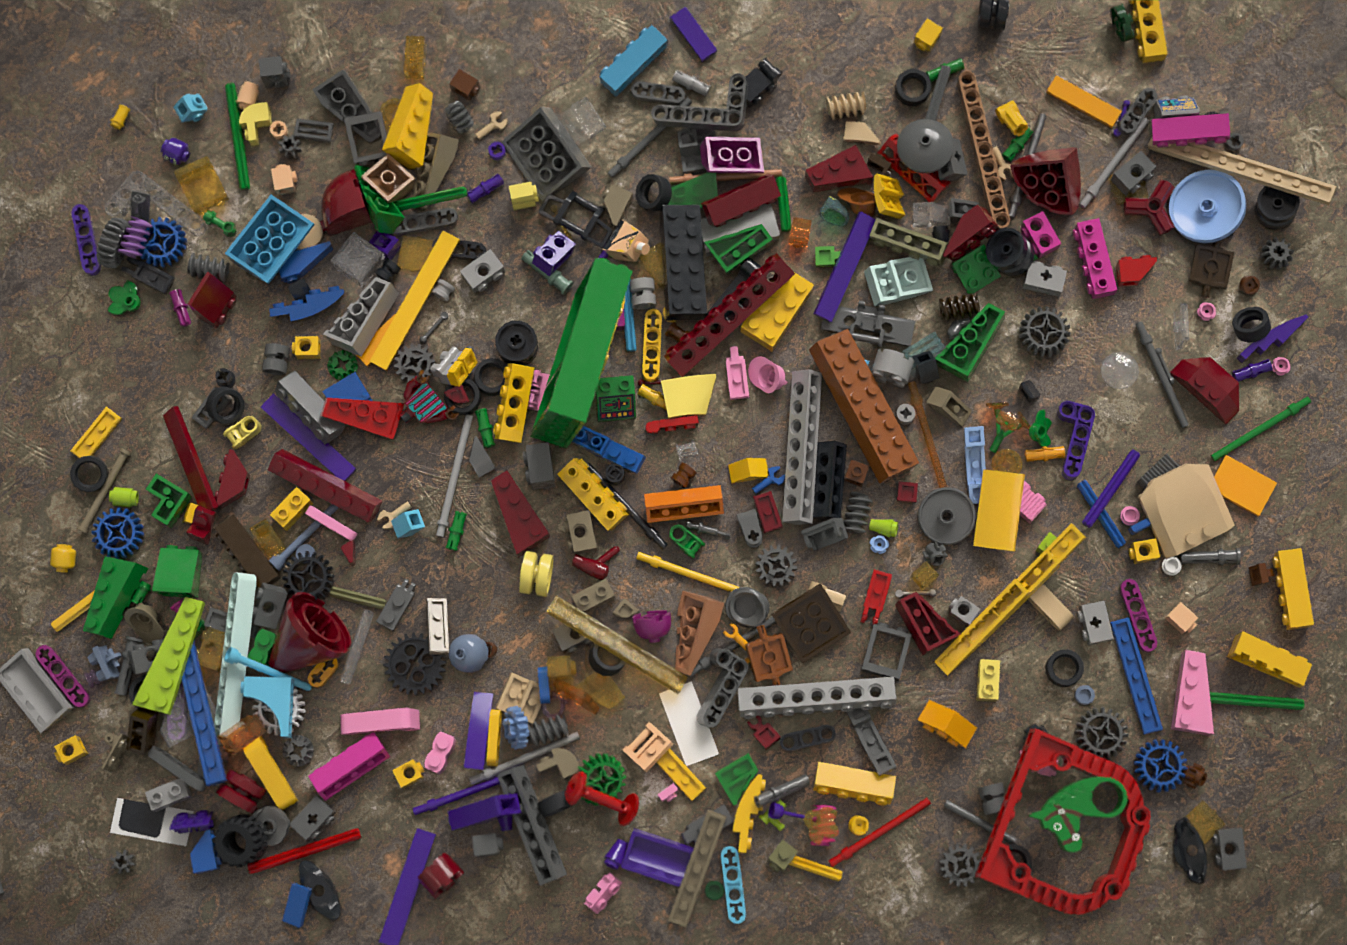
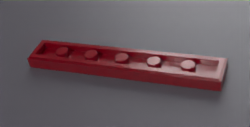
[163,406,218,511]

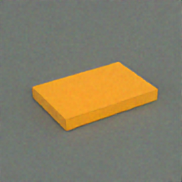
[1214,455,1277,517]

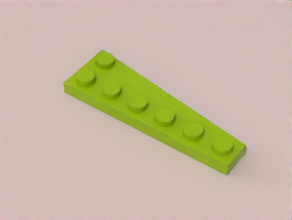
[132,597,205,715]

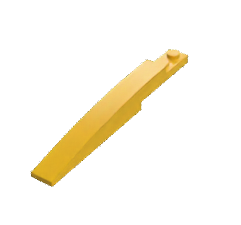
[934,523,1086,676]

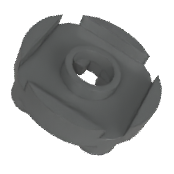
[252,805,291,846]

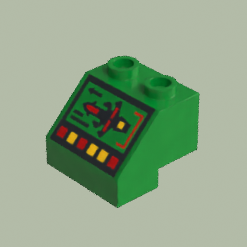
[595,375,636,422]

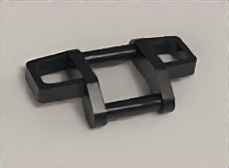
[539,190,613,248]

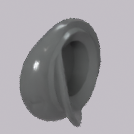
[725,587,770,628]

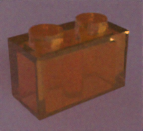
[218,715,267,754]

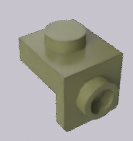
[767,839,798,873]

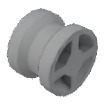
[431,279,455,302]
[895,404,915,425]

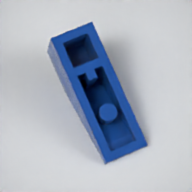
[279,241,333,284]

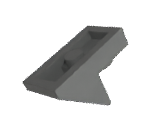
[948,198,979,224]

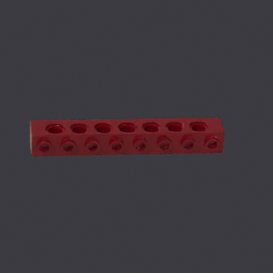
[664,253,795,377]

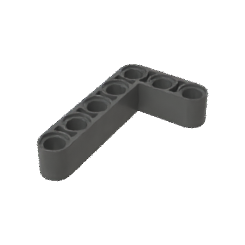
[651,73,748,131]

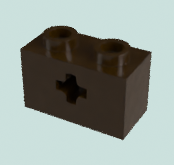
[126,707,158,755]

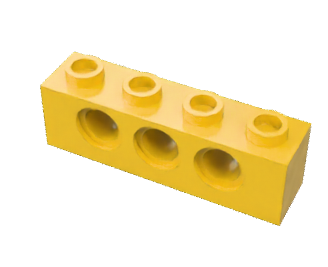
[1129,0,1168,63]
[493,363,534,443]

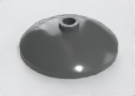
[897,119,954,173]

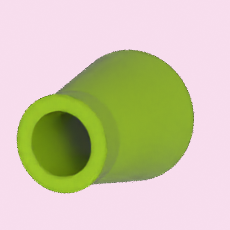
[869,519,899,538]

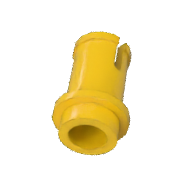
[110,105,131,130]

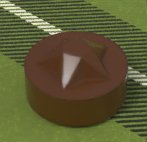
[1239,275,1260,295]

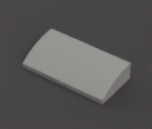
[701,204,780,257]
[0,648,75,733]

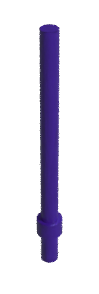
[412,777,500,815]

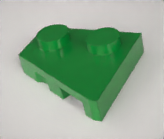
[715,753,758,806]

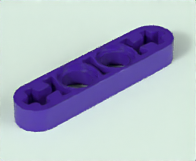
[71,204,101,276]

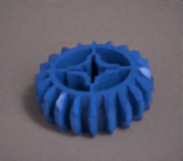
[138,217,187,268]
[92,507,144,559]
[1134,739,1187,793]

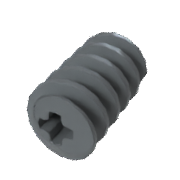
[187,253,230,283]
[843,492,873,534]
[528,713,569,746]

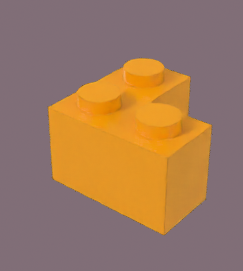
[918,700,977,748]

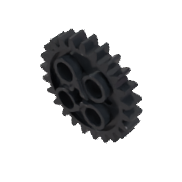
[383,632,447,696]

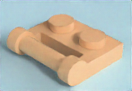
[622,722,673,773]

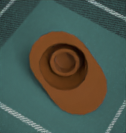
[838,187,876,217]

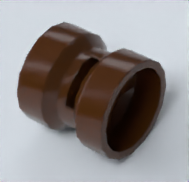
[671,462,697,489]

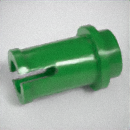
[130,580,151,604]

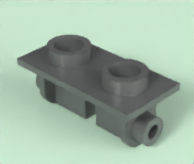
[130,190,151,223]

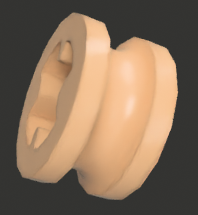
[270,121,288,140]

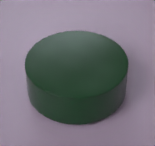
[705,881,724,901]

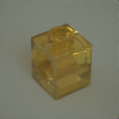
[910,561,939,591]

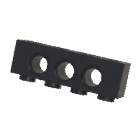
[813,441,847,521]

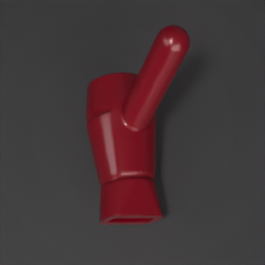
[572,546,620,580]

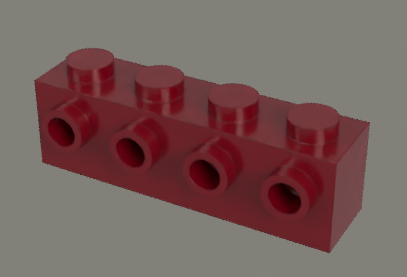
[701,174,781,227]

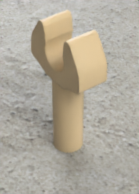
[475,112,508,140]
[993,146,1013,181]
[377,501,412,530]

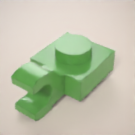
[815,246,841,267]

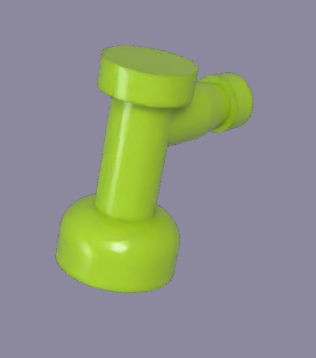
[759,800,787,831]

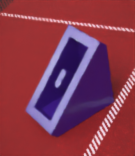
[367,231,401,260]

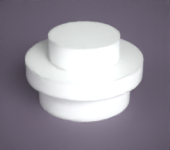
[1162,556,1181,576]

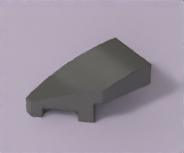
[469,436,495,477]

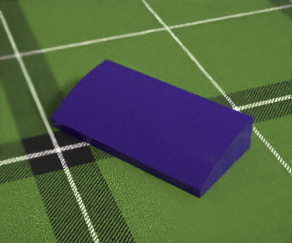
[621,828,694,887]

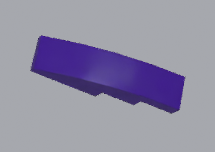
[1236,314,1308,363]
[464,692,494,770]

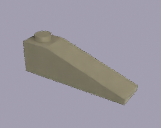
[413,132,459,209]

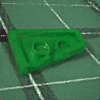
[668,172,718,208]

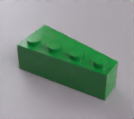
[83,557,149,639]

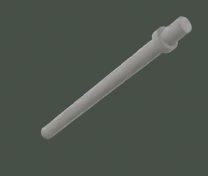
[436,414,473,537]

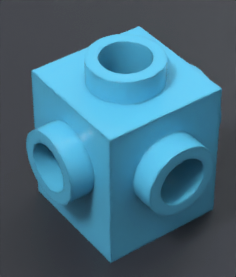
[174,94,208,122]

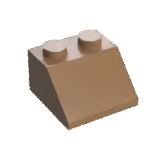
[361,154,415,203]

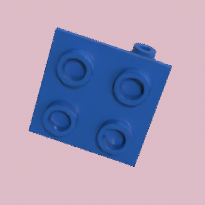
[322,372,373,401]

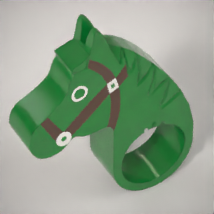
[1029,777,1127,853]

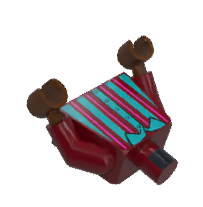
[400,370,459,424]

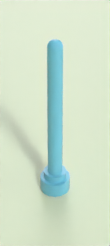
[224,647,312,691]

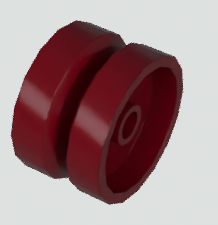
[215,769,267,814]

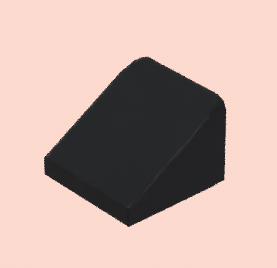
[288,278,311,303]
[1019,380,1040,403]

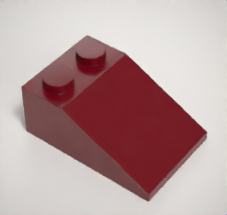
[188,272,237,328]

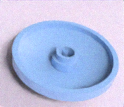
[1169,170,1246,243]

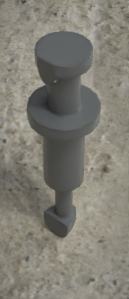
[686,520,730,539]

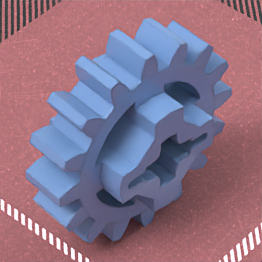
[503,706,529,749]

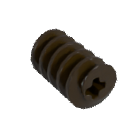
[939,293,980,322]

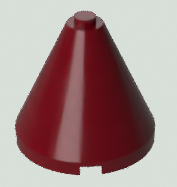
[269,592,351,673]

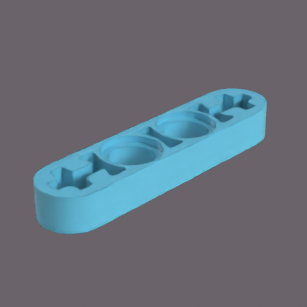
[721,846,746,924]

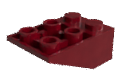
[943,204,999,261]

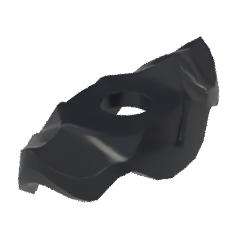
[1174,817,1207,884]
[299,860,342,921]

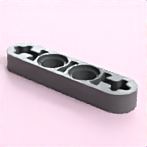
[388,208,458,236]
[148,746,206,791]

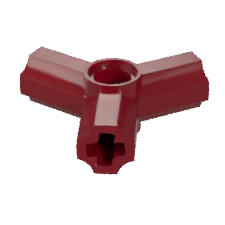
[1124,179,1175,236]

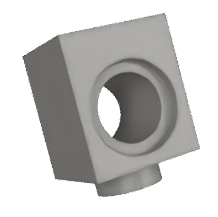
[948,596,980,627]

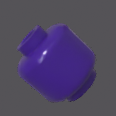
[161,138,190,165]

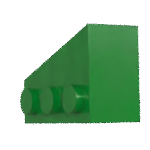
[704,224,773,275]

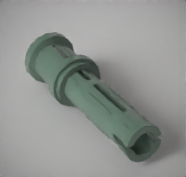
[521,250,574,296]

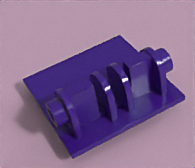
[169,810,214,834]

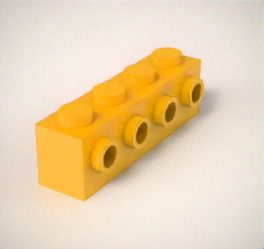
[557,458,628,531]
[1272,548,1314,630]
[813,762,896,806]

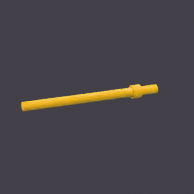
[636,552,739,592]

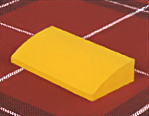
[973,469,1025,551]

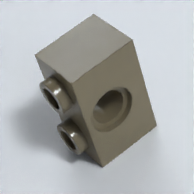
[564,510,597,554]
[572,579,616,615]

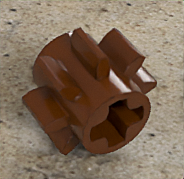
[1183,763,1207,789]

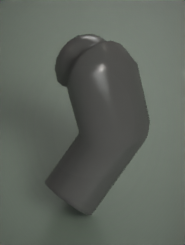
[947,318,971,341]

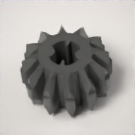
[445,101,474,134]
[1261,237,1294,270]

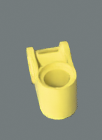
[223,416,261,450]

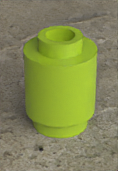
[109,487,139,508]

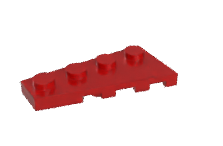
[320,398,404,440]

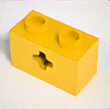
[270,487,313,531]

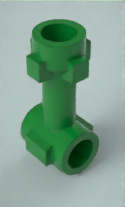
[203,210,237,237]

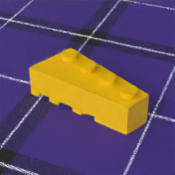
[382,83,433,169]
[1227,631,1312,688]

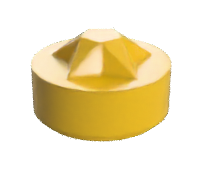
[848,815,869,836]

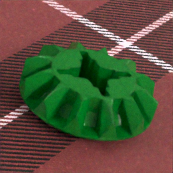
[327,350,358,380]

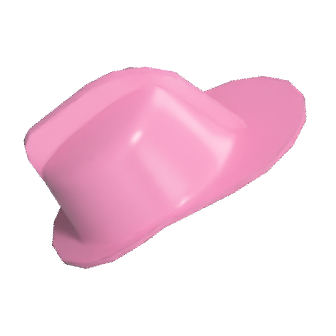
[748,356,788,394]

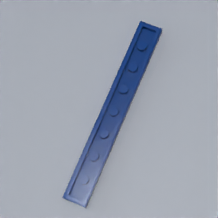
[182,641,227,787]

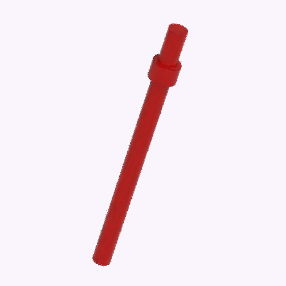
[828,798,931,867]

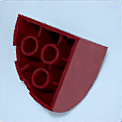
[1010,147,1081,215]
[320,169,372,236]

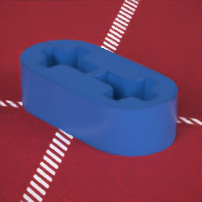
[538,666,550,704]

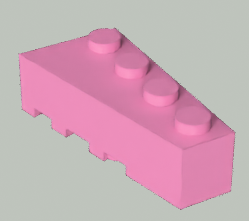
[1171,650,1214,736]

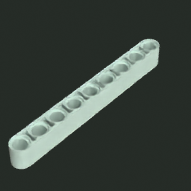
[214,572,256,747]

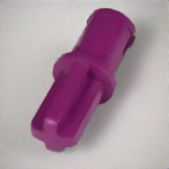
[169,289,191,327]

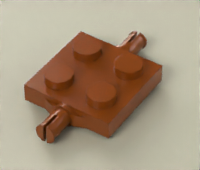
[745,625,793,686]

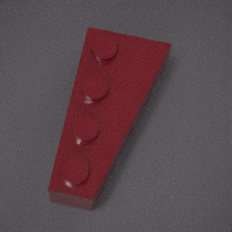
[491,470,550,558]

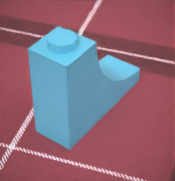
[240,677,294,738]

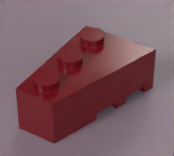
[805,145,873,192]
[895,592,961,656]

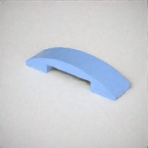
[964,426,986,504]

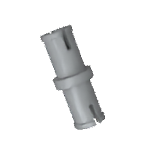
[672,70,711,97]

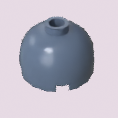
[449,634,488,672]

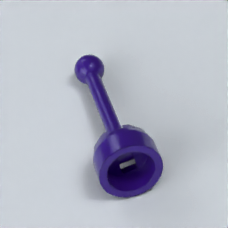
[768,803,814,822]

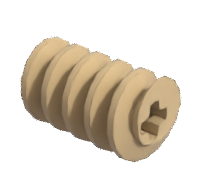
[826,91,866,120]

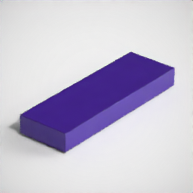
[670,7,717,62]

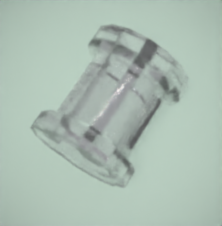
[675,440,698,461]

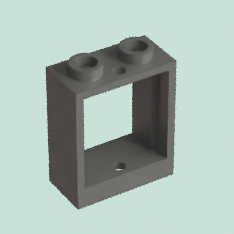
[344,111,387,166]
[861,622,912,681]

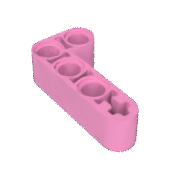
[340,708,420,735]

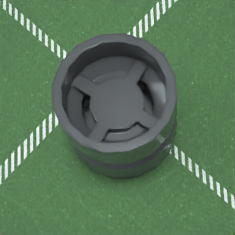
[262,343,290,375]
[978,783,1005,815]

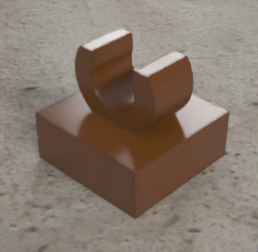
[1248,563,1274,586]

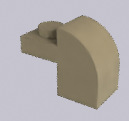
[536,748,580,780]

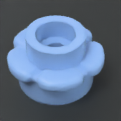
[870,535,889,554]

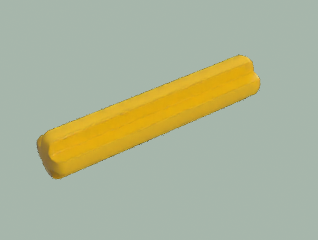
[51,590,95,632]
[789,856,843,881]

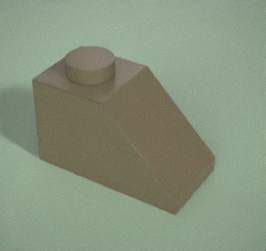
[603,184,633,230]
[926,387,972,427]

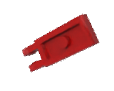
[645,415,699,434]
[860,569,892,625]

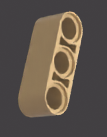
[1028,584,1074,631]

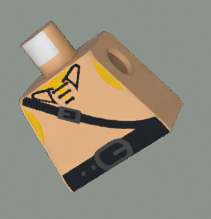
[603,219,650,262]

